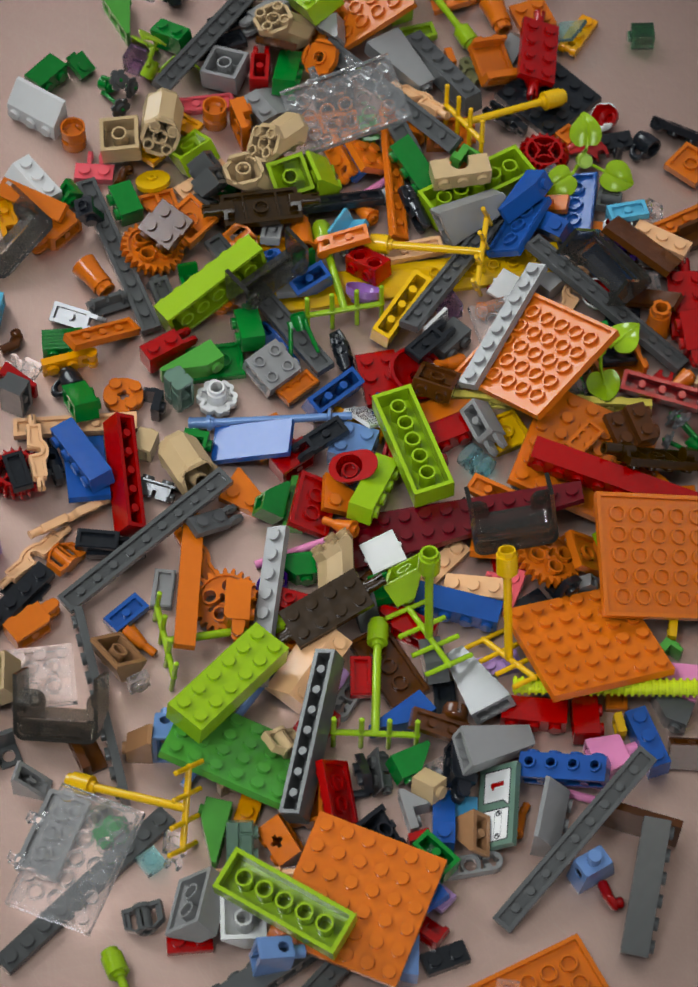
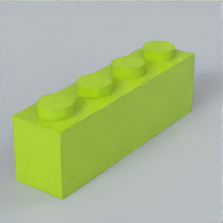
[346,453,400,526]

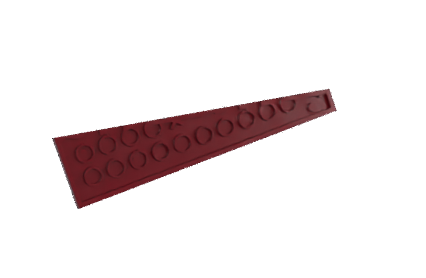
[332,480,584,573]

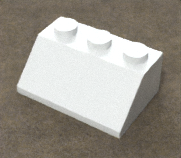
[7,76,68,140]
[0,154,63,224]
[220,896,267,949]

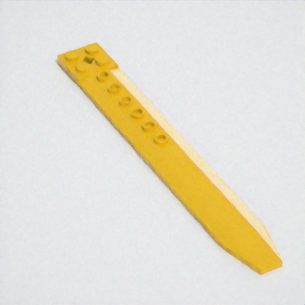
[248,242,559,313]

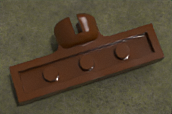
[407,701,471,742]

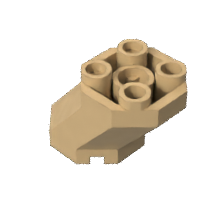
[253,1,316,50]
[139,88,184,157]
[247,112,309,164]
[222,151,274,192]
[157,430,218,495]
[310,527,359,588]

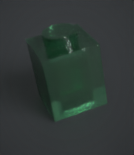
[626,23,655,50]

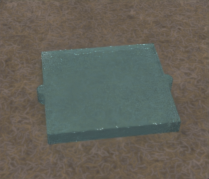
[558,19,587,42]

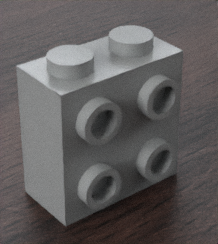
[242,338,302,398]

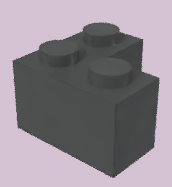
[187,150,229,198]

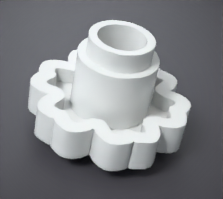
[196,379,238,418]

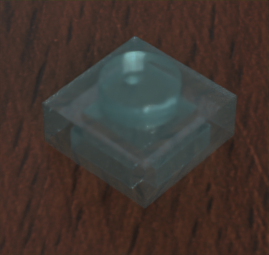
[135,845,167,878]

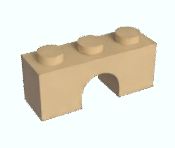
[429,152,492,191]

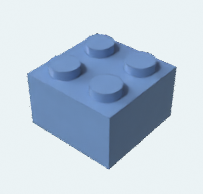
[327,420,380,465]

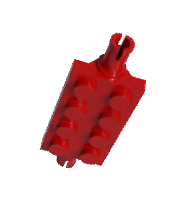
[517,9,559,101]
[666,257,698,358]

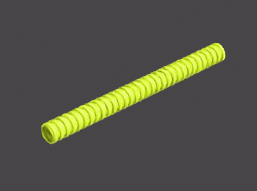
[513,676,698,698]

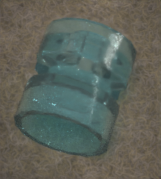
[457,443,496,477]

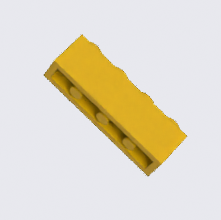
[370,269,432,349]

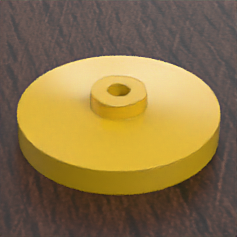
[135,170,171,193]

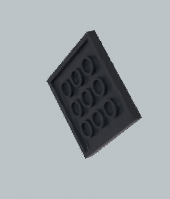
[494,61,602,136]

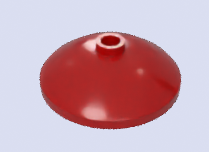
[389,348,440,400]

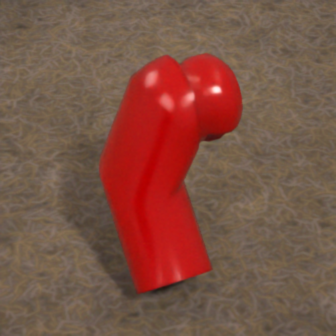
[597,880,625,911]

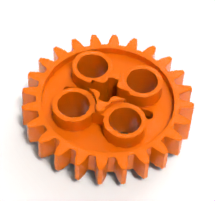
[120,224,184,276]
[515,527,580,589]
[197,568,258,631]

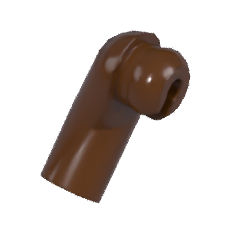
[113,165,134,185]
[0,328,23,355]

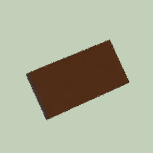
[602,215,682,277]
[349,630,430,709]
[595,796,684,848]

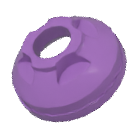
[345,282,379,304]

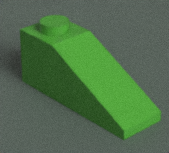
[102,0,132,46]
[159,339,224,382]
[198,796,233,869]

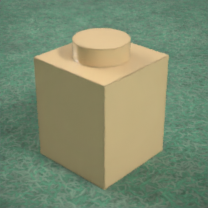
[136,426,159,463]
[411,767,447,806]

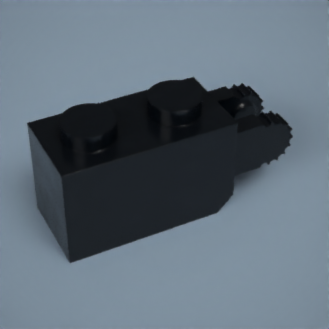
[443,740,478,805]

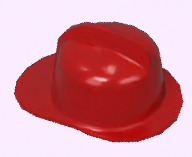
[328,449,378,484]

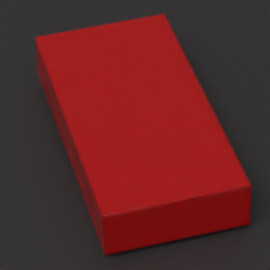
[350,656,372,698]

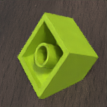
[168,129,221,178]
[305,150,342,196]
[265,151,315,194]
[383,553,421,607]

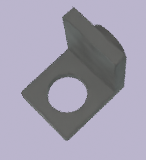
[0,728,23,770]

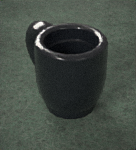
[629,131,661,161]
[51,366,84,398]

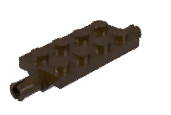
[202,186,321,231]
[600,442,698,474]
[275,568,387,650]

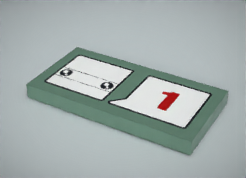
[478,760,521,851]

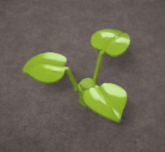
[131,29,201,81]
[546,112,634,196]
[586,322,640,402]

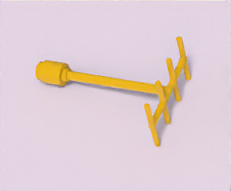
[443,84,568,153]
[364,206,493,297]
[464,545,539,690]
[64,758,205,859]

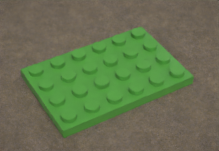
[158,712,290,810]

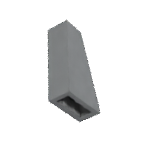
[364,27,435,93]
[430,189,507,246]
[446,645,516,725]
[452,724,536,776]

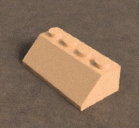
[265,629,353,714]

